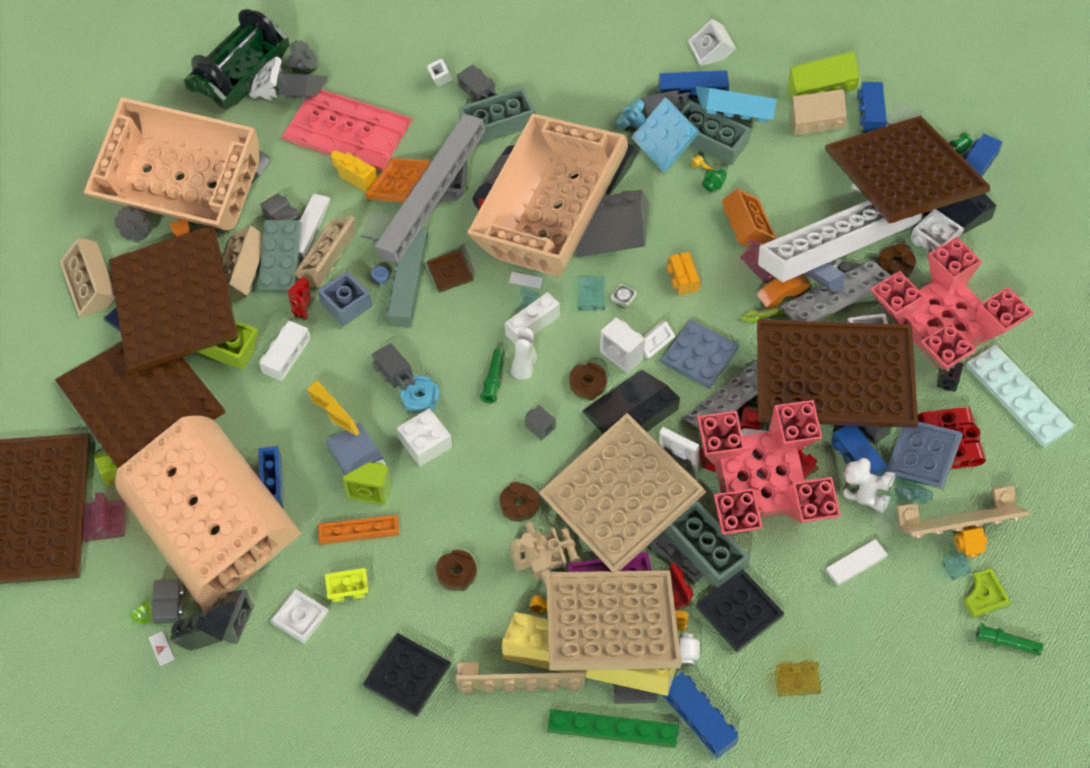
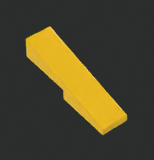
[306,380,360,436]

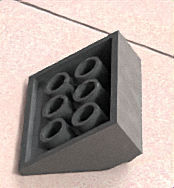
[576,189,649,258]

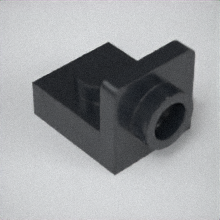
[937,362,964,392]

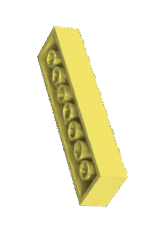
[502,612,676,696]

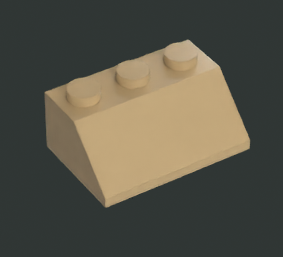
[789,89,847,135]

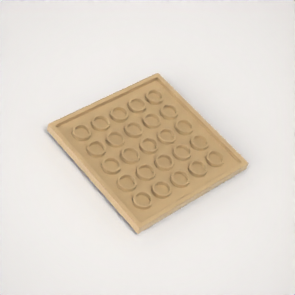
[539,413,706,573]
[546,571,681,670]

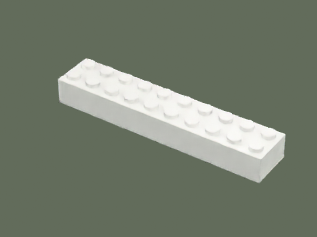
[758,200,922,282]

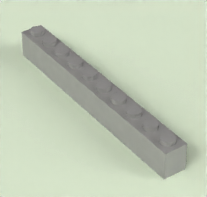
[375,114,486,264]

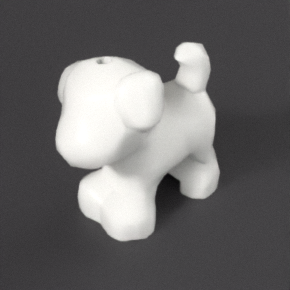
[843,458,895,513]

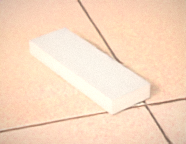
[826,539,888,587]

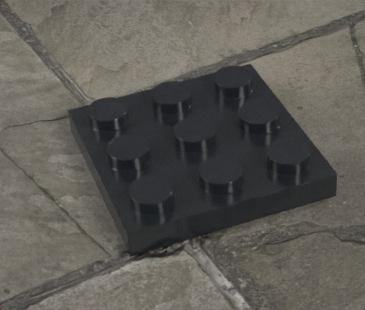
[696,569,785,652]
[363,633,451,717]

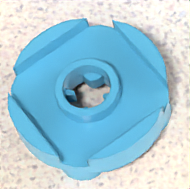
[401,376,439,413]

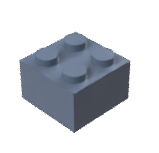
[318,271,372,327]

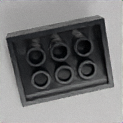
[924,193,997,235]
[583,370,680,434]

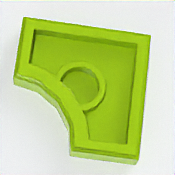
[963,568,1011,619]

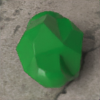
[702,169,727,193]

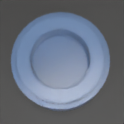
[371,266,390,285]

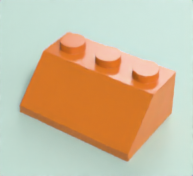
[721,188,777,247]

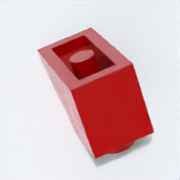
[740,402,761,430]

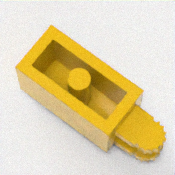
[330,151,377,192]

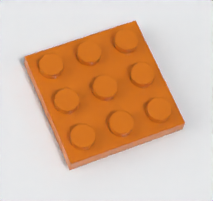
[365,158,431,203]

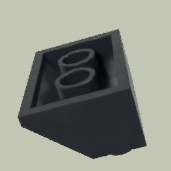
[169,601,235,651]

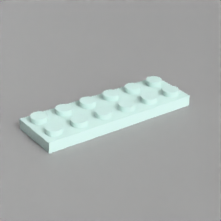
[966,344,1075,448]

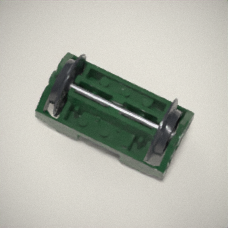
[183,9,290,110]

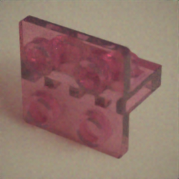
[740,239,773,283]
[83,492,125,541]

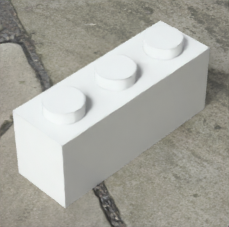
[505,292,560,344]
[259,321,311,382]

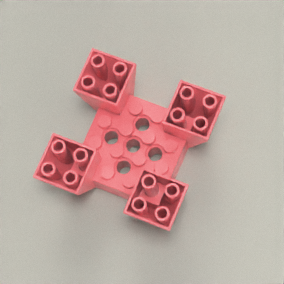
[870,237,1034,370]
[697,400,841,535]

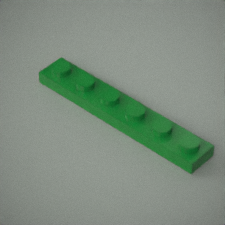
[547,709,678,748]

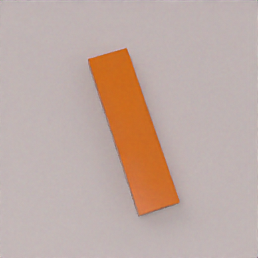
[318,515,400,545]

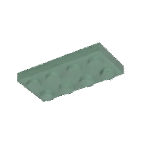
[258,220,302,292]

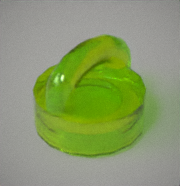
[130,602,152,625]

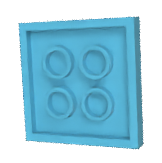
[631,98,700,172]

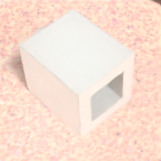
[427,58,453,87]

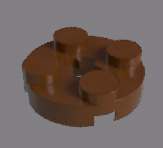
[878,243,916,277]
[569,363,607,401]
[499,482,539,522]
[436,550,477,591]

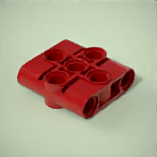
[918,407,986,469]

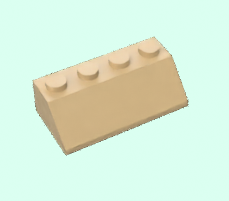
[294,216,355,288]
[222,225,263,301]
[59,238,115,317]

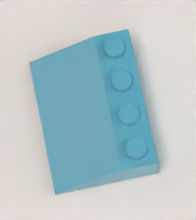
[696,86,777,123]

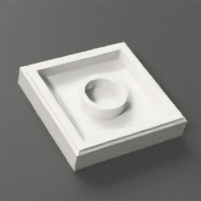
[270,589,329,644]

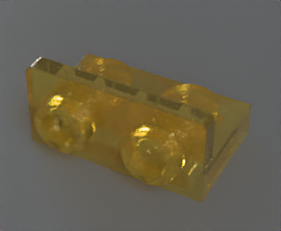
[774,660,821,697]

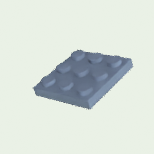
[661,319,739,389]
[886,422,963,490]

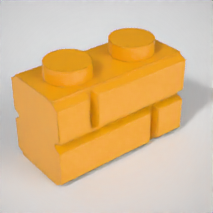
[666,252,701,295]

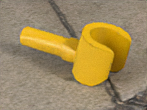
[691,155,714,171]

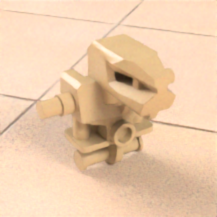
[509,522,580,586]

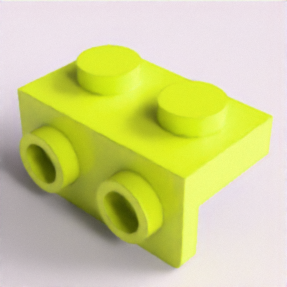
[324,568,369,602]

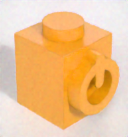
[954,526,987,557]

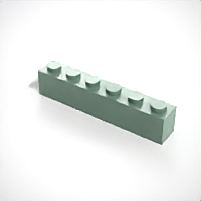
[386,227,428,328]

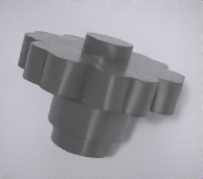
[287,40,318,73]
[115,206,152,242]

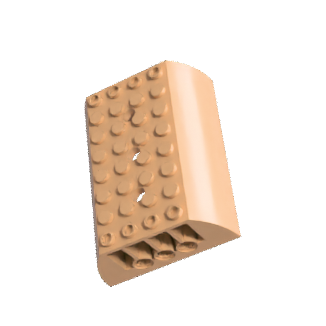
[84,97,259,230]
[467,114,628,277]
[115,416,302,611]

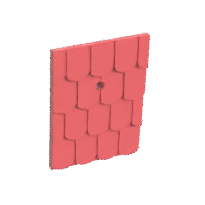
[281,89,413,171]

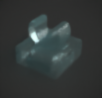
[519,287,541,309]
[942,553,972,580]

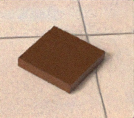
[427,249,474,293]

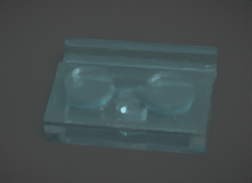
[577,276,605,311]

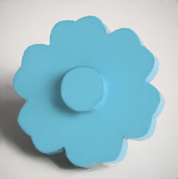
[615,98,646,130]

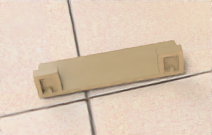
[895,485,1029,538]
[456,662,585,693]

